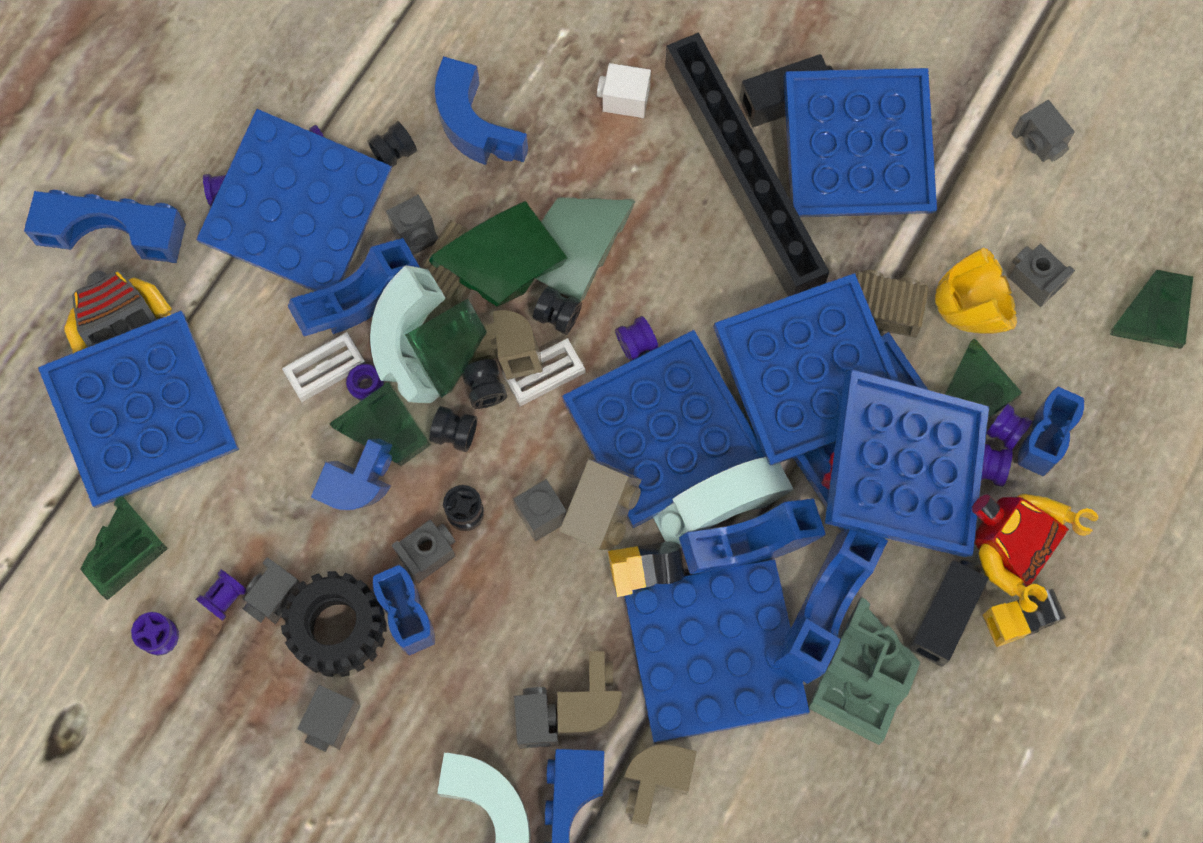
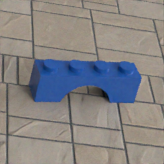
[24,190,186,263]
[774,529,888,684]
[544,749,605,843]

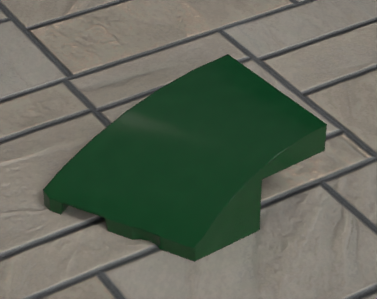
[429,201,568,307]

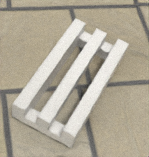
[282,332,366,402]
[502,338,585,406]

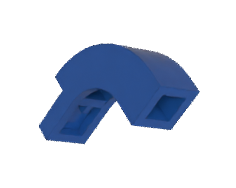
[435,56,528,165]
[288,238,420,337]
[679,498,826,574]

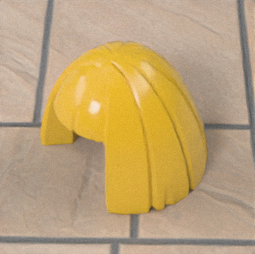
[935,248,1017,334]

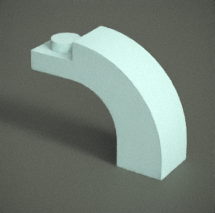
[370,265,446,403]
[653,457,794,547]
[437,752,531,843]

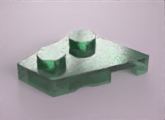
[1110,270,1193,349]
[405,299,487,398]
[945,339,1022,419]
[329,382,432,466]
[80,496,168,600]

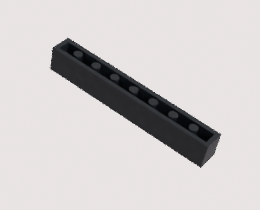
[665,32,829,297]

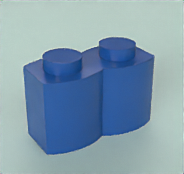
[1018,386,1084,476]
[373,565,435,656]

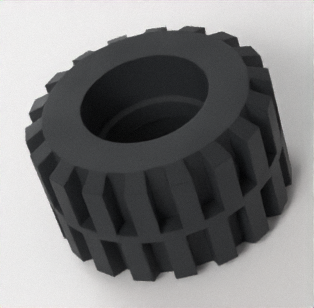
[281,571,387,677]

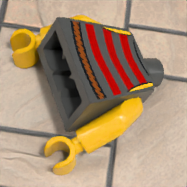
[64,271,172,353]

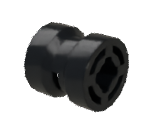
[367,121,417,167]
[532,286,582,335]
[461,359,507,409]
[429,406,478,452]
[443,485,484,531]

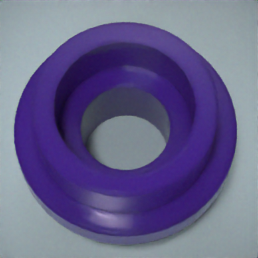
[346,364,384,401]

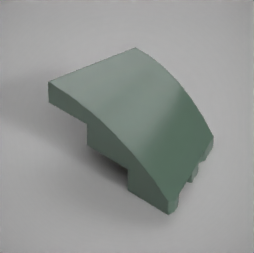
[535,197,636,301]
[809,597,921,745]

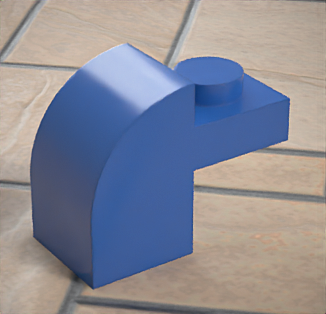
[311,439,392,510]

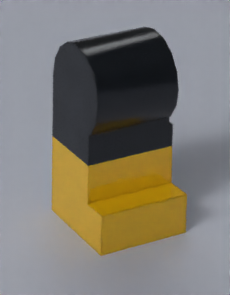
[608,542,685,597]
[983,589,1066,647]

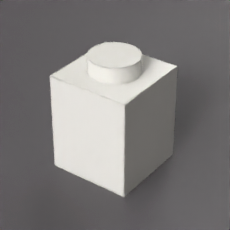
[597,63,651,118]

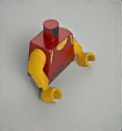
[972,494,1098,612]

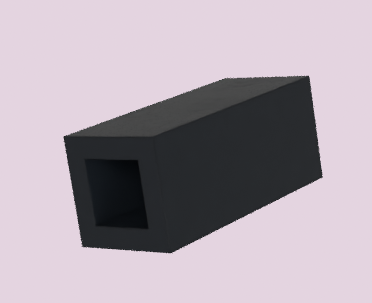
[739,54,833,128]
[907,560,989,667]

